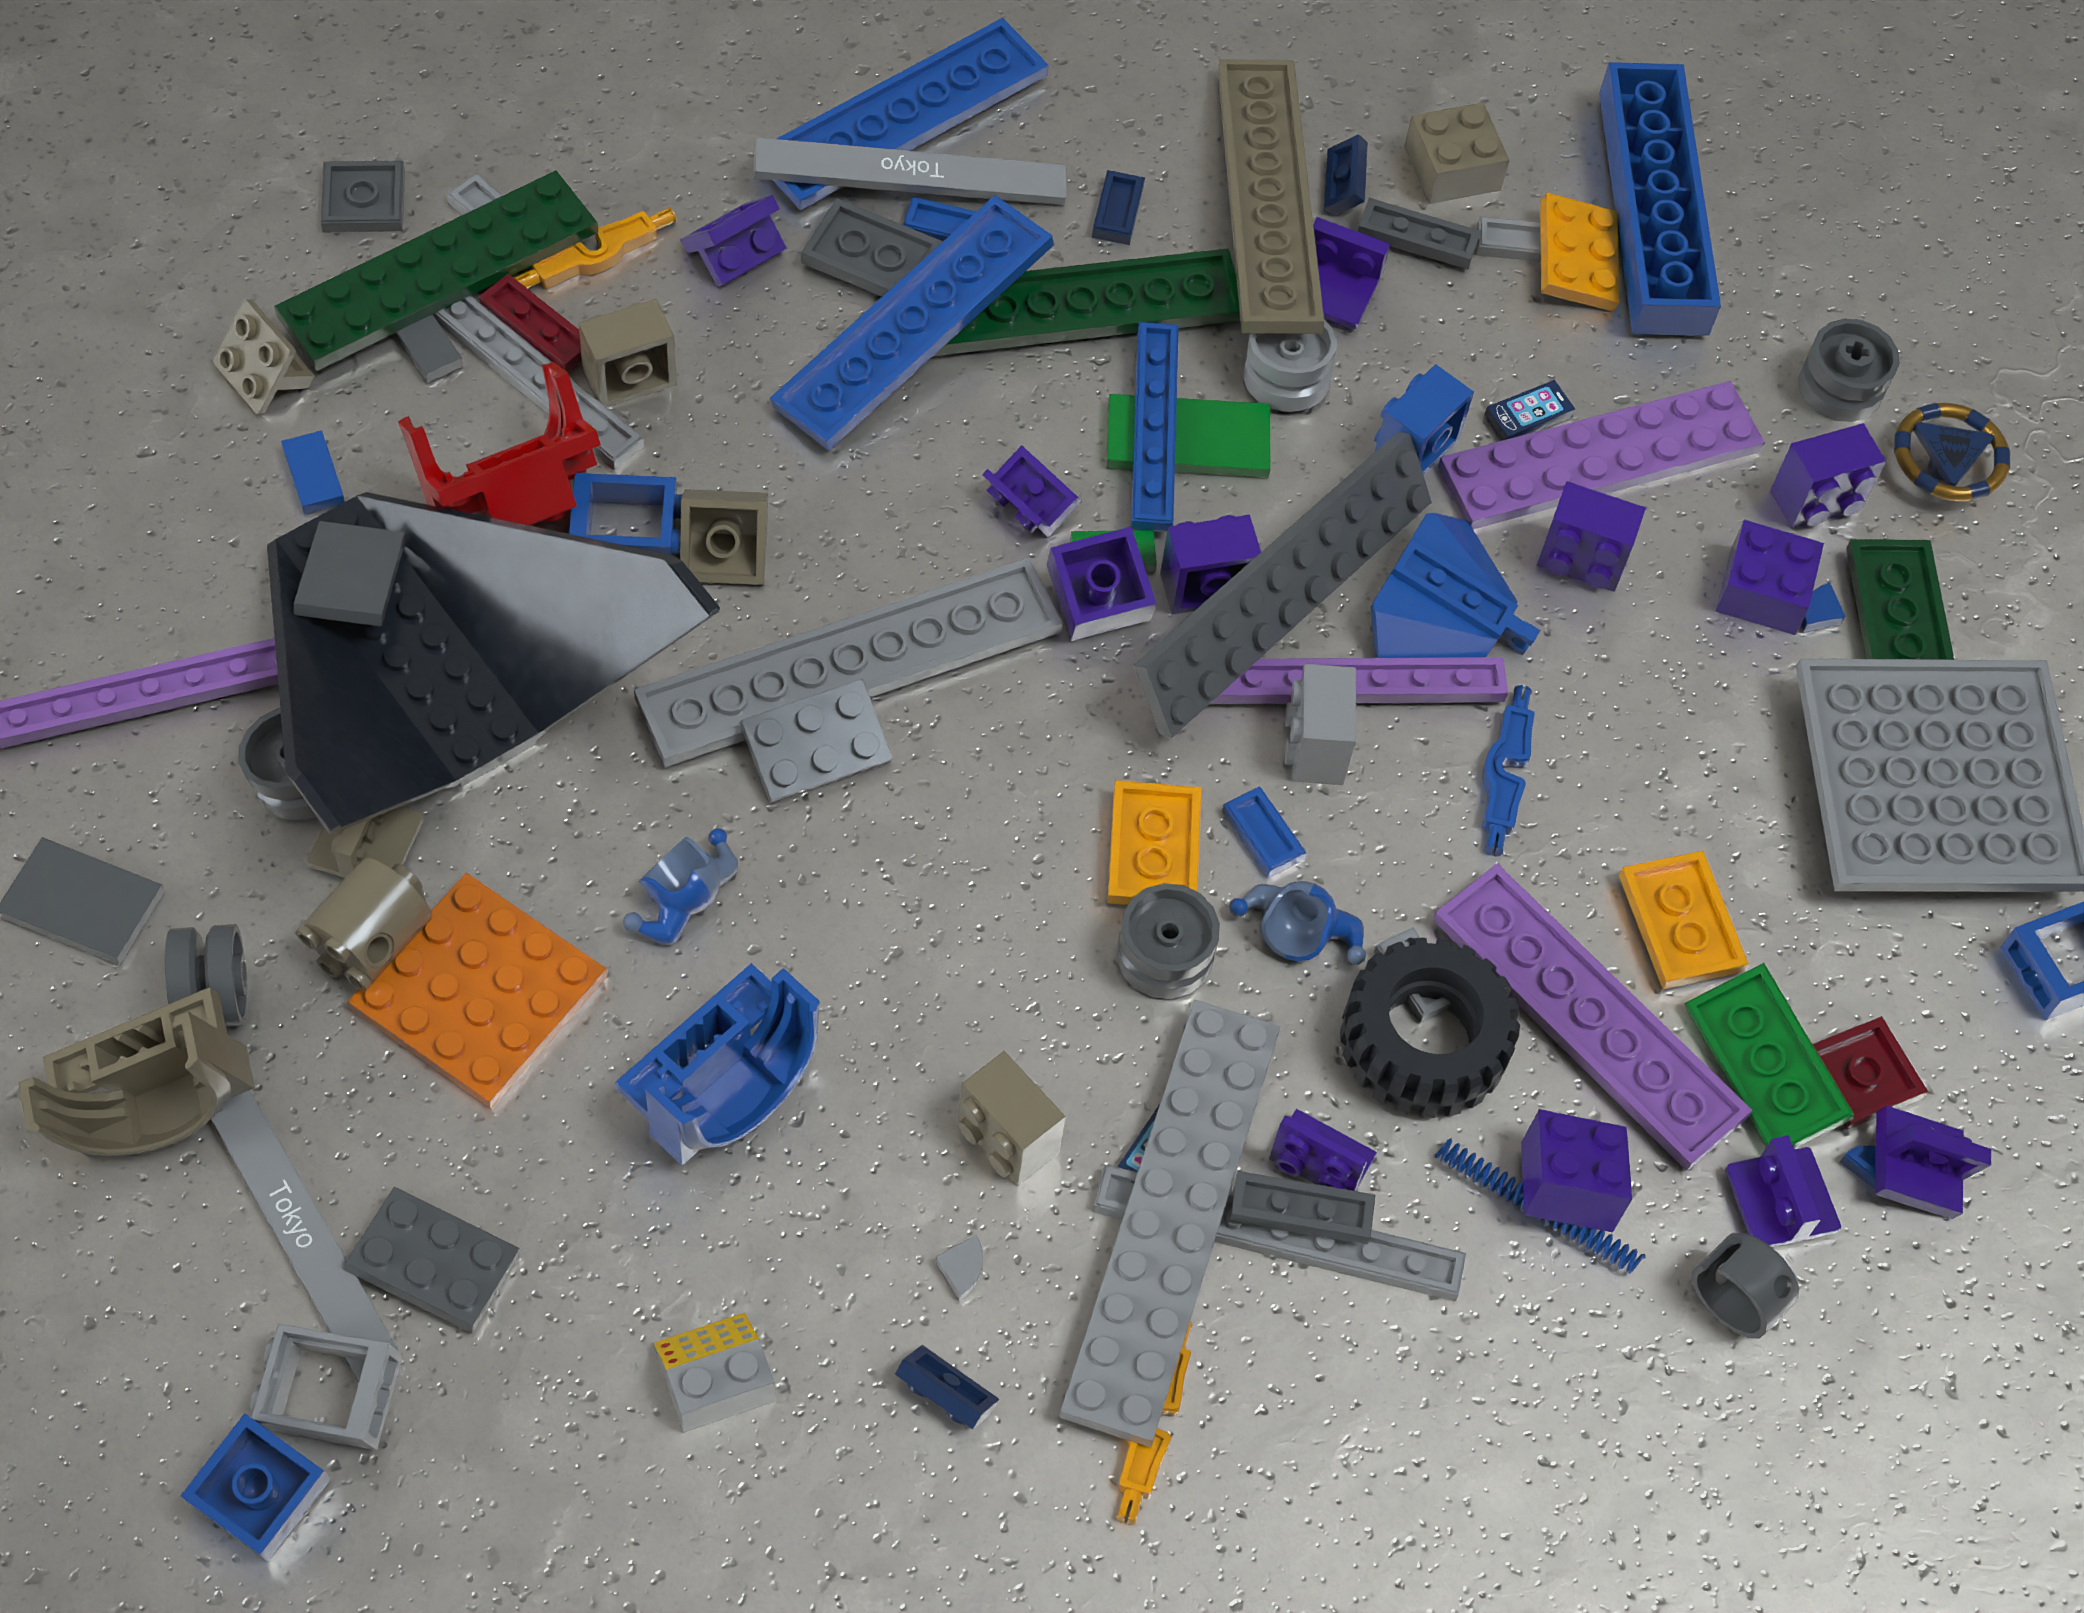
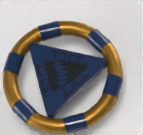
[1894,403,2010,501]

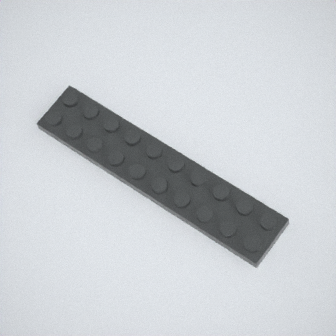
[1134,432,1432,738]

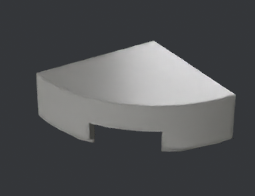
[936,1235,983,1301]

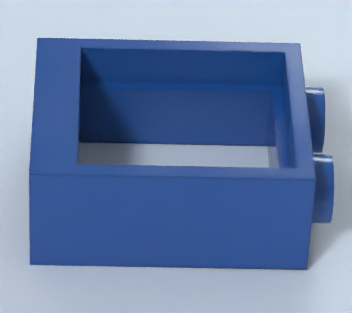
[569,473,683,555]
[2000,902,2084,1021]

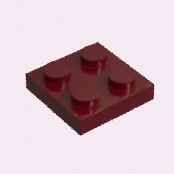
[1813,1016,1928,1130]

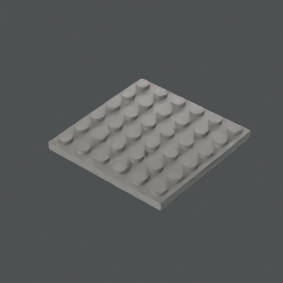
[1796,659,2084,892]

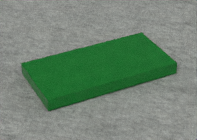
[1107,394,1270,478]
[1684,963,1854,1149]

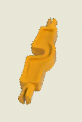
[514,207,677,289]
[1116,1321,1193,1525]

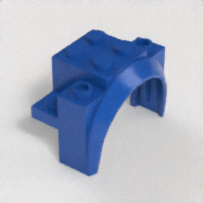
[615,963,820,1165]

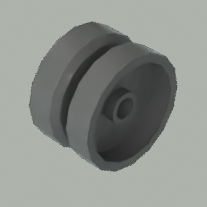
[1798,318,1900,422]
[238,708,317,821]
[1116,883,1220,999]
[165,924,248,1027]

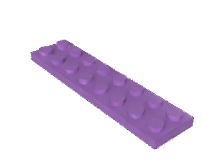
[1438,381,1765,529]
[1433,863,1753,1171]

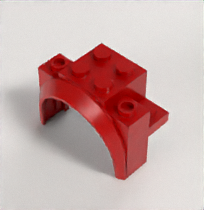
[398,362,601,526]

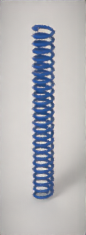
[1435,1138,1646,1275]

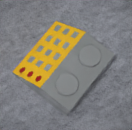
[653,1312,775,1433]

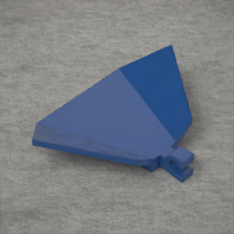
[1370,513,1541,658]

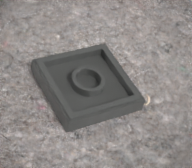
[321,161,405,232]

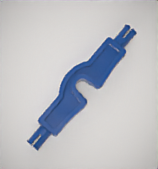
[1482,685,1535,856]

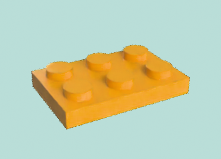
[1540,192,1620,312]
[1107,780,1202,905]
[1619,851,1749,990]

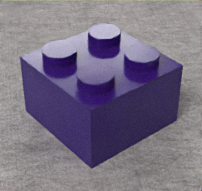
[1770,423,1886,529]
[1536,481,1646,592]
[1160,514,1261,615]
[1715,520,1824,635]
[1046,527,1157,641]
[1521,1109,1632,1232]

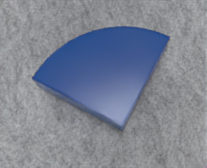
[1801,583,1846,632]
[1840,1145,1876,1189]

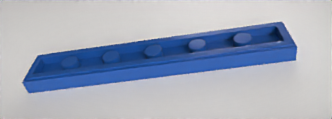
[1131,322,1179,531]

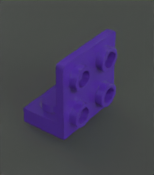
[1313,217,1390,329]
[1269,1108,1377,1191]

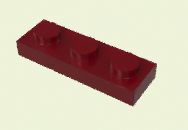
[479,273,582,372]

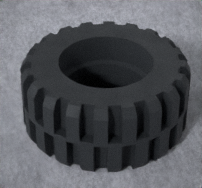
[1340,937,1520,1118]

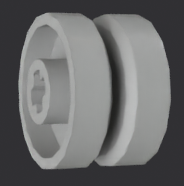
[1244,320,1338,412]

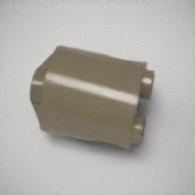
[295,857,432,992]

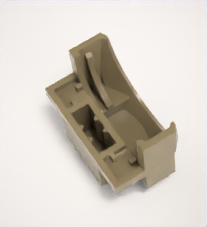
[19,987,255,1157]

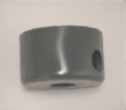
[1692,1233,1800,1339]

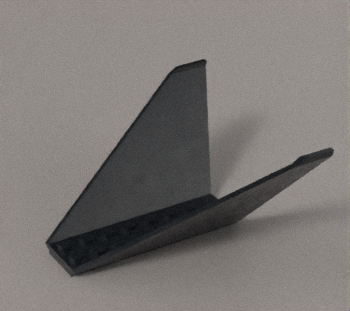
[267,492,720,835]

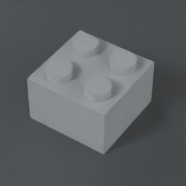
[1285,664,1356,785]

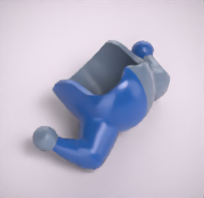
[623,828,738,945]
[1229,881,1366,965]

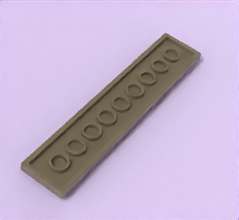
[1218,59,1324,334]

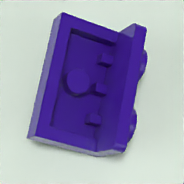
[982,445,1082,537]

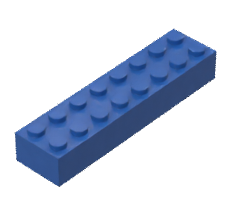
[1599,62,1721,336]

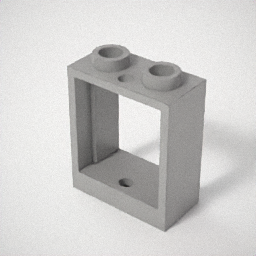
[250,1324,403,1450]

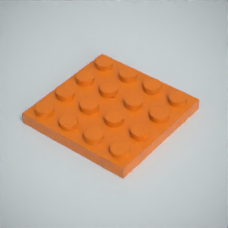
[347,873,608,1109]

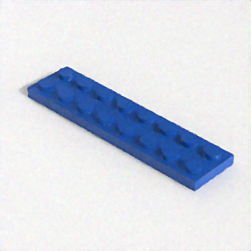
[773,18,1049,210]
[770,195,1054,451]

